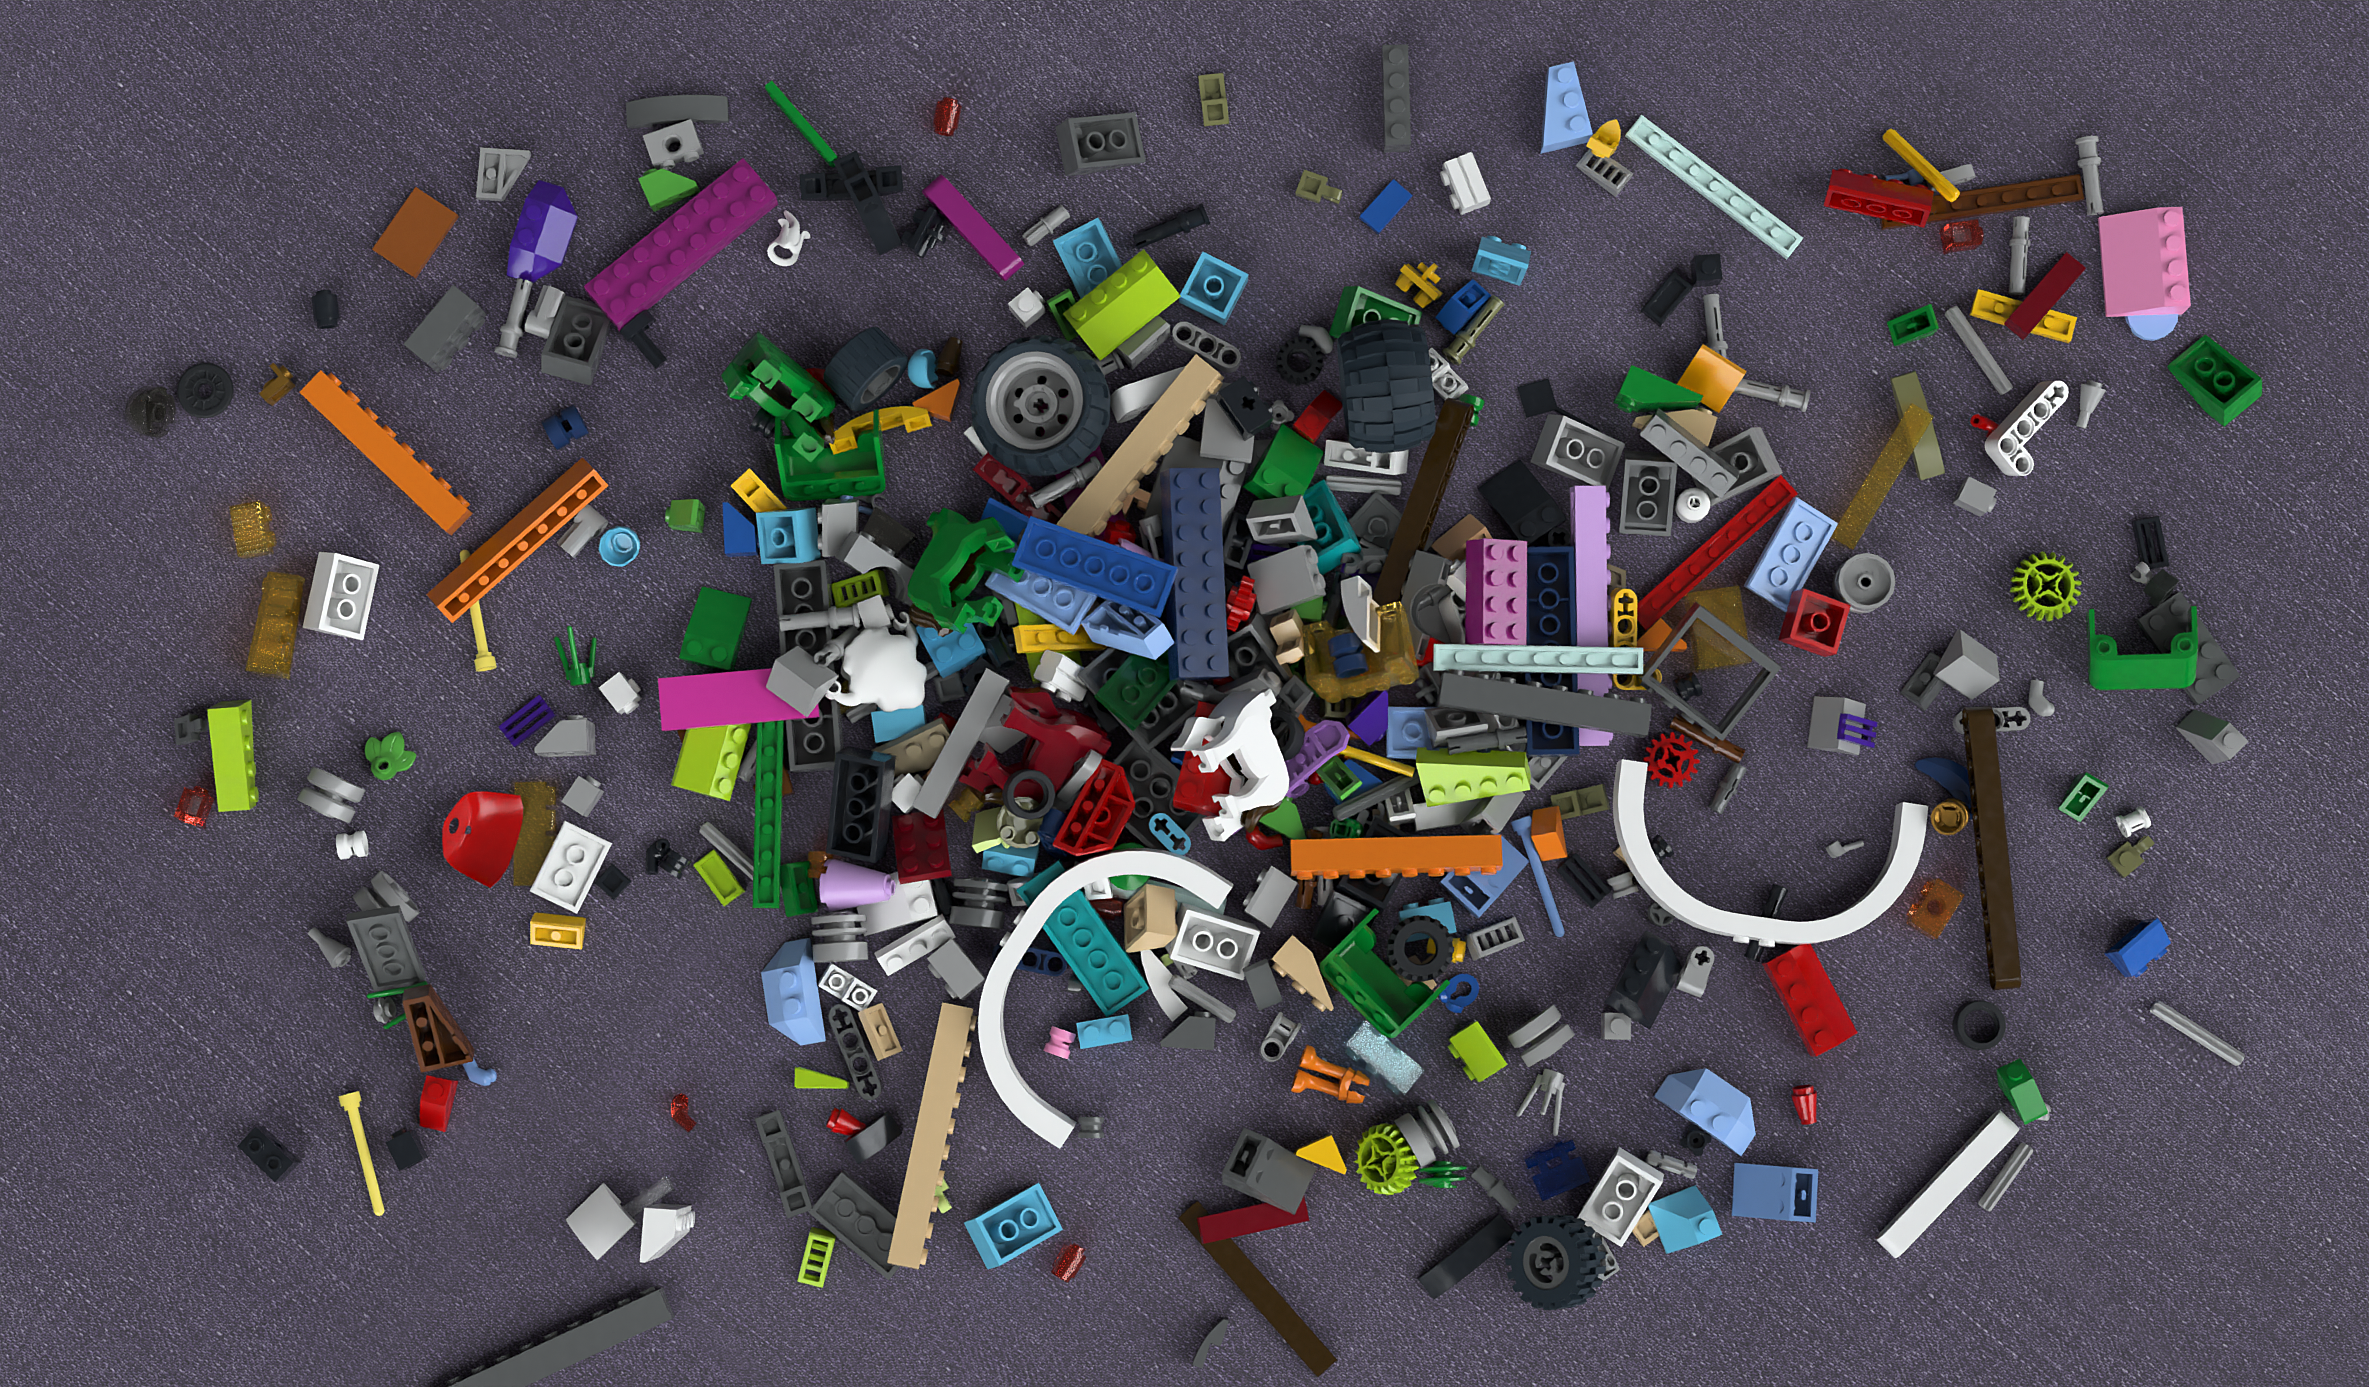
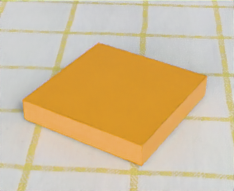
[1677,344,1747,413]

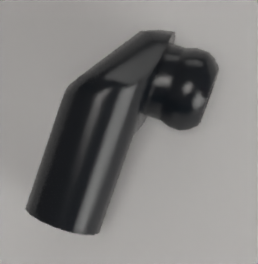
[645,838,670,875]

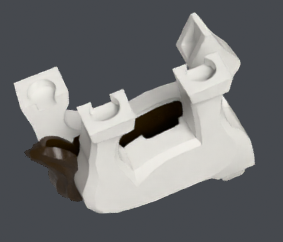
[1170,688,1289,841]

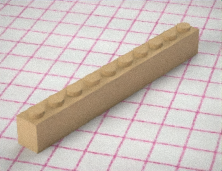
[1056,354,1224,538]
[887,1002,977,1270]

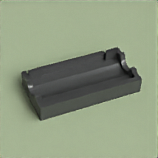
[809,1170,901,1280]

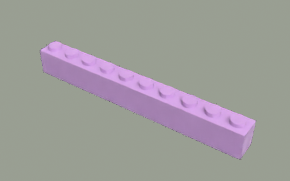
[1570,486,1613,746]

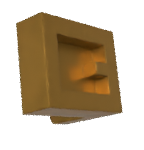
[259,363,295,406]

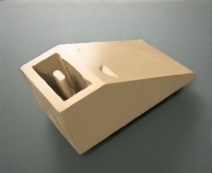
[1271,935,1334,1012]

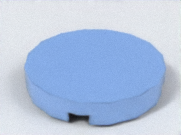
[2125,314,2178,341]

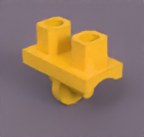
[1395,262,1443,308]

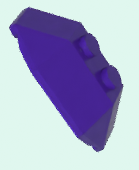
[507,180,578,283]

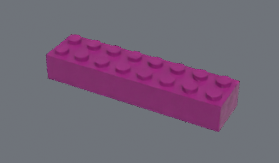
[584,158,778,332]

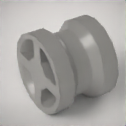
[1607,871,1639,899]

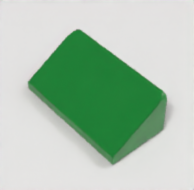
[780,861,818,917]

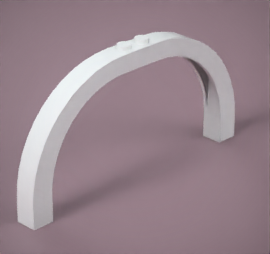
[1613,759,1928,947]
[978,848,1233,1149]

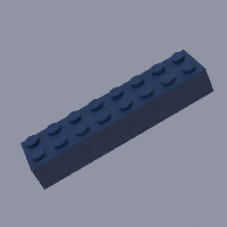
[1160,468,1229,680]
[1522,546,1580,757]

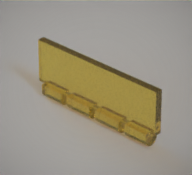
[513,782,556,886]

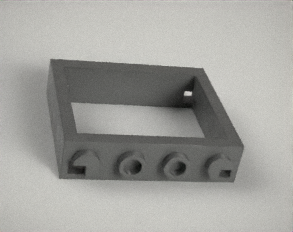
[1638,601,1782,741]

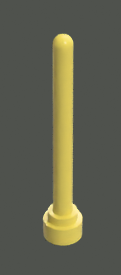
[460,550,497,672]
[339,1091,384,1216]

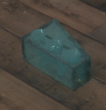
[1343,1020,1425,1095]

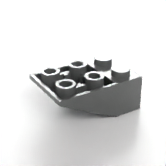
[1222,1128,1316,1215]

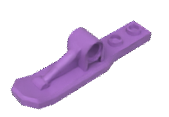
[1232,720,1350,835]

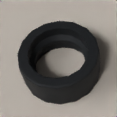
[1270,710,1305,761]
[1002,769,1055,820]
[1953,1000,2006,1050]

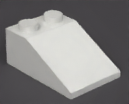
[857,872,939,936]
[1577,1147,1664,1247]

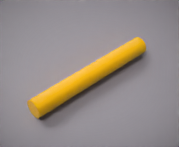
[1339,745,1415,777]

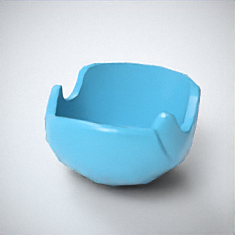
[908,349,938,388]
[598,526,640,567]

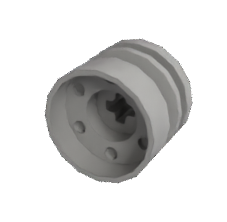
[811,912,868,963]
[1393,1099,1460,1169]

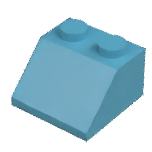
[756,507,821,564]

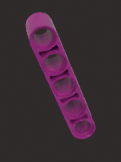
[922,174,1024,282]

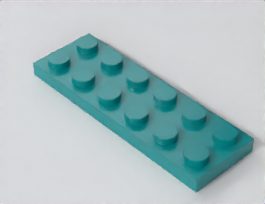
[1016,859,1150,1017]

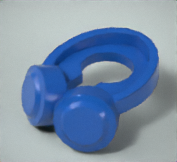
[1439,974,1479,1013]

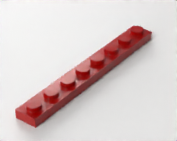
[1637,475,1798,631]

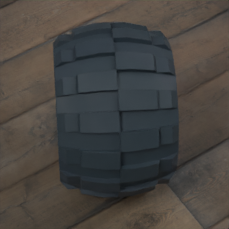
[1337,319,1435,453]

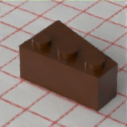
[402,984,474,1073]

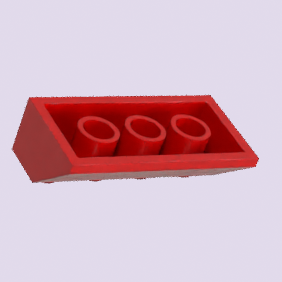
[1824,168,1934,228]
[1173,701,1232,816]
[1762,944,1858,1057]

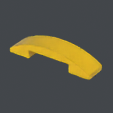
[829,406,932,455]
[730,468,787,513]

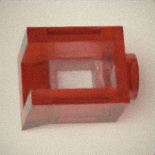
[1939,219,1984,255]
[174,786,214,829]

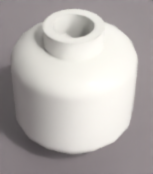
[1675,488,1710,523]

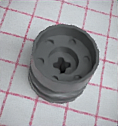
[949,877,1008,930]

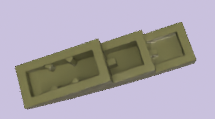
[1890,371,1945,480]

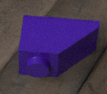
[1345,682,1388,746]

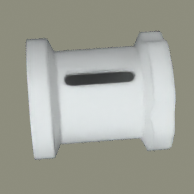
[2116,806,2151,838]

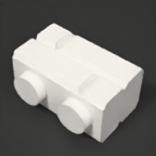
[1440,152,1491,215]
[1033,650,1087,703]

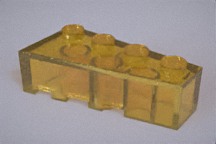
[245,571,305,680]

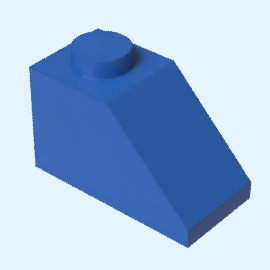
[1435,279,1491,334]
[722,502,760,557]

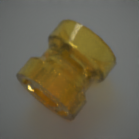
[948,787,984,823]

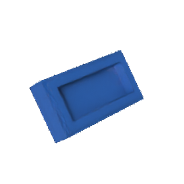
[1359,179,1413,235]

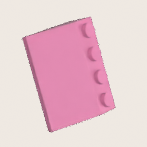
[2098,207,2191,317]

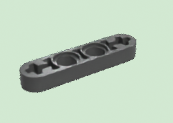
[828,1004,883,1101]

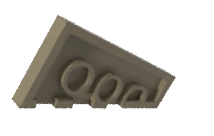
[871,718,951,777]

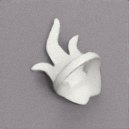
[767,210,810,266]

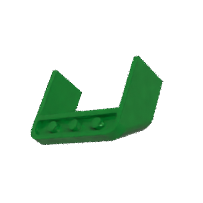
[774,409,886,501]
[2086,606,2198,691]
[1320,908,1450,1038]

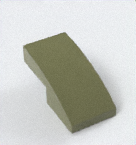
[1198,73,1229,127]
[1551,784,1610,820]

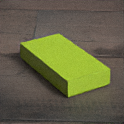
[693,849,745,907]

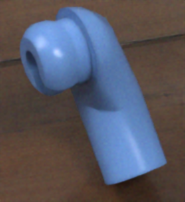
[462,1058,497,1086]

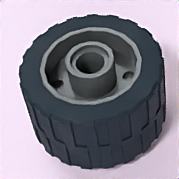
[823,327,908,411]

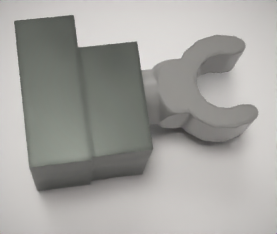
[2130,562,2179,608]

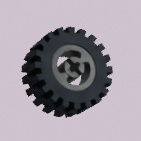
[1505,1214,1606,1310]

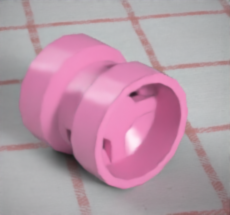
[1043,1026,1076,1059]

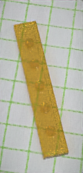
[1831,403,1934,550]

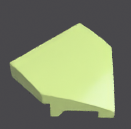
[972,807,1010,853]

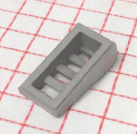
[1576,148,1633,197]
[1464,917,1525,961]

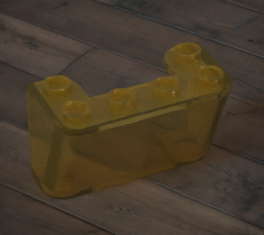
[1302,601,1420,703]

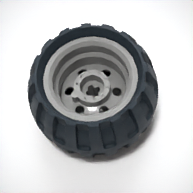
[970,335,1111,476]

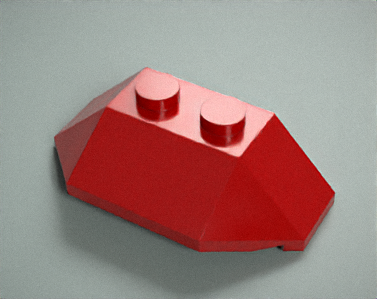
[1053,759,1136,856]

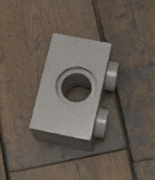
[643,119,704,170]

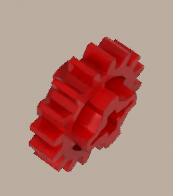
[1226,575,1257,632]
[1642,732,1700,789]

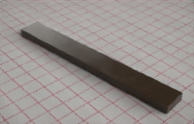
[1178,1200,1337,1377]

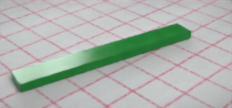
[752,720,784,908]

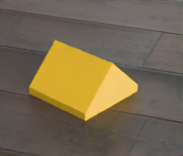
[1294,1134,1347,1174]

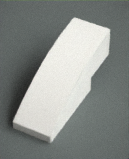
[1341,575,1381,653]
[1413,798,1482,832]
[1140,950,1188,1022]

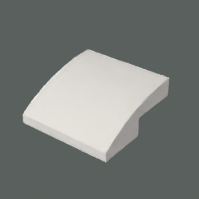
[566,1183,637,1260]

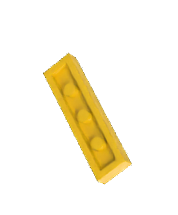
[1970,289,2077,343]
[1013,624,1107,653]

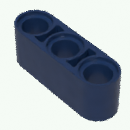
[1037,808,1071,862]
[992,943,1068,976]

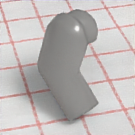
[1299,325,1333,354]

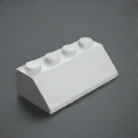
[640,1203,695,1263]

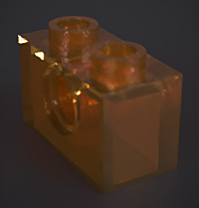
[1906,878,1965,940]

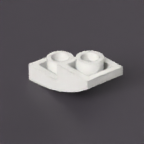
[1428,348,1469,400]
[817,962,877,1011]

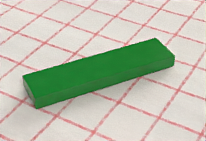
[765,80,838,168]

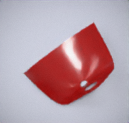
[442,791,523,888]

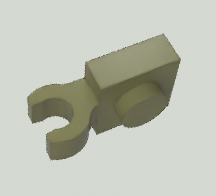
[1295,170,1342,204]
[2106,835,2155,878]

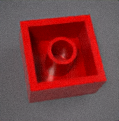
[1778,589,1851,657]

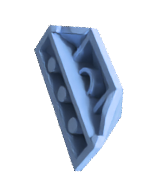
[761,938,826,1045]
[1653,1068,1756,1156]

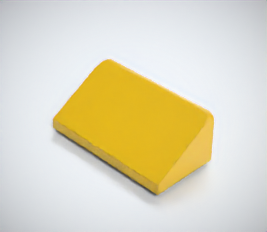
[530,913,586,949]

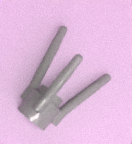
[1139,514,1163,561]
[1516,1069,1565,1136]

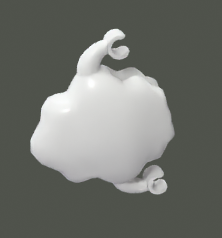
[825,612,927,712]

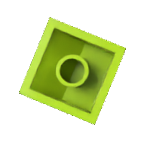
[1447,1021,1508,1083]

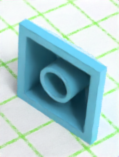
[1648,1185,1722,1254]

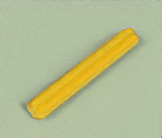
[1882,128,1960,202]

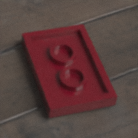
[892,808,952,884]

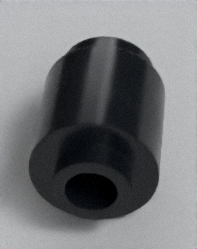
[311,290,340,329]

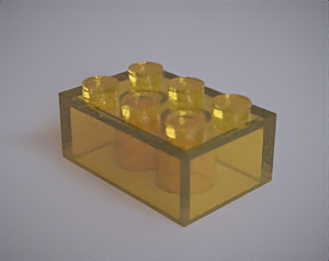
[1684,586,1752,673]

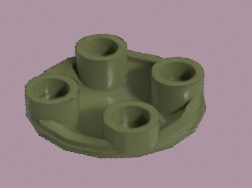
[996,797,1044,848]

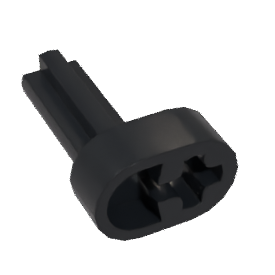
[620,310,667,369]

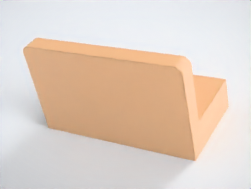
[1431,514,1493,561]

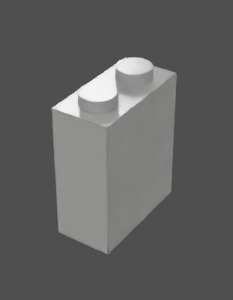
[1247,545,1326,614]

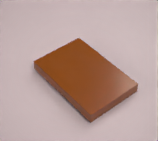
[372,187,459,279]

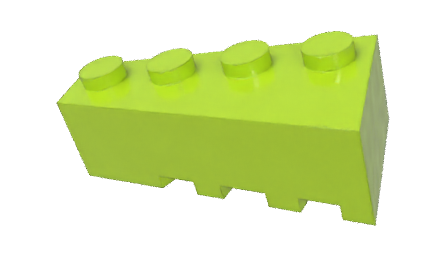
[207,699,259,812]
[1416,747,1531,807]

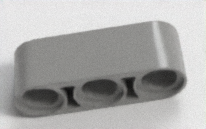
[1172,322,1241,373]

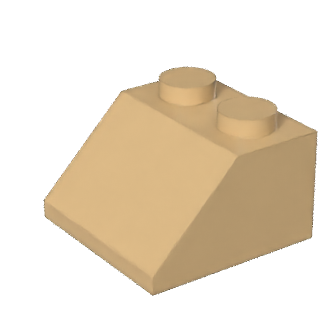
[1124,884,1178,953]

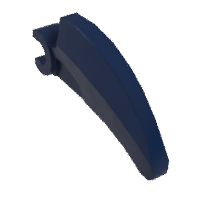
[1914,757,1973,820]

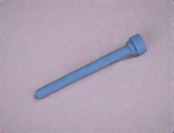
[1511,816,1565,937]

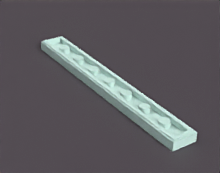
[1625,115,1803,260]
[1433,644,1643,675]

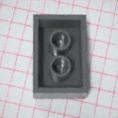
[403,285,487,373]

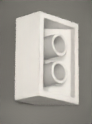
[303,552,379,640]
[1169,902,1260,980]

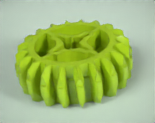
[2010,552,2081,621]
[1353,1123,1420,1195]

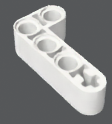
[1110,366,1186,423]
[1985,381,2069,476]

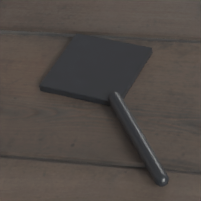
[1517,379,1599,431]

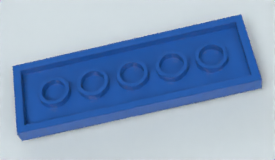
[1012,516,1178,618]

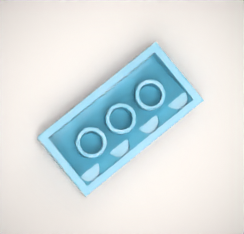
[1053,218,1123,299]

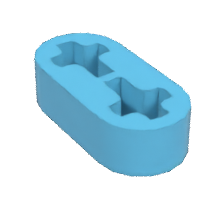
[1149,813,1191,855]

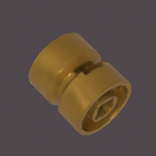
[1931,798,1970,835]

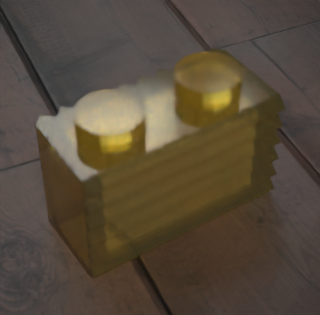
[229,501,277,559]

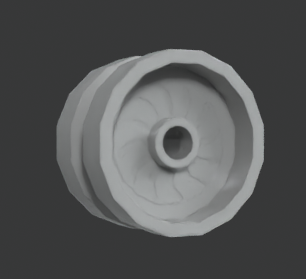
[1832,553,1896,614]
[297,766,365,823]
[353,871,420,922]
[1507,1004,1575,1067]

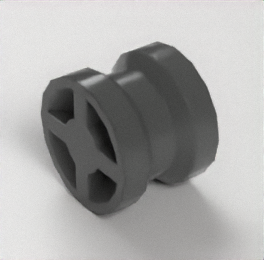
[1647,902,1675,926]
[1078,1117,1104,1138]

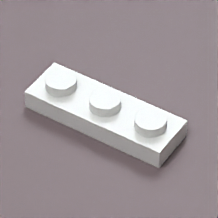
[874,914,956,976]

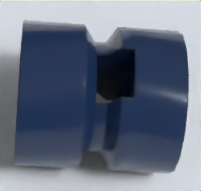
[541,404,589,450]
[1327,633,1369,679]

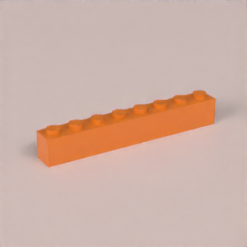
[299,370,473,536]
[426,457,608,623]
[1290,835,1503,880]

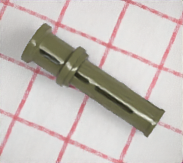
[1441,295,1504,366]

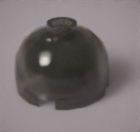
[125,386,176,438]

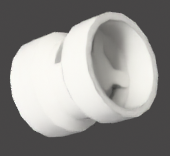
[336,831,368,860]

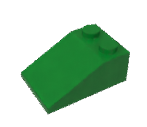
[1329,286,1422,338]
[2168,334,2262,427]
[1613,365,1703,413]
[1243,424,1324,500]
[679,586,753,672]

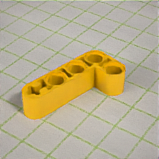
[1608,587,1662,690]

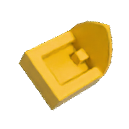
[1586,119,1621,158]

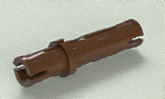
[1669,713,1746,764]
[1295,829,1324,909]

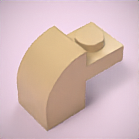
[1269,608,1311,665]

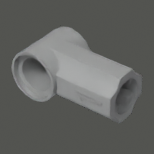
[525,285,565,339]
[557,505,608,558]

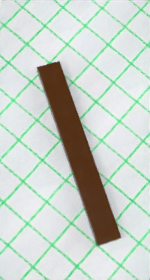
[1879,174,2084,230]

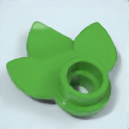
[365,732,416,780]

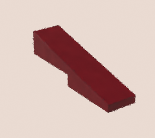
[2004,252,2086,340]
[973,452,1063,525]
[1197,1196,1310,1244]

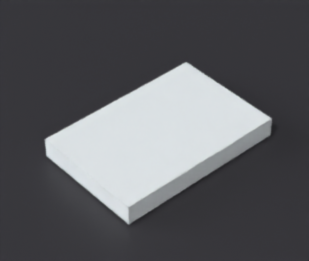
[530,821,612,914]

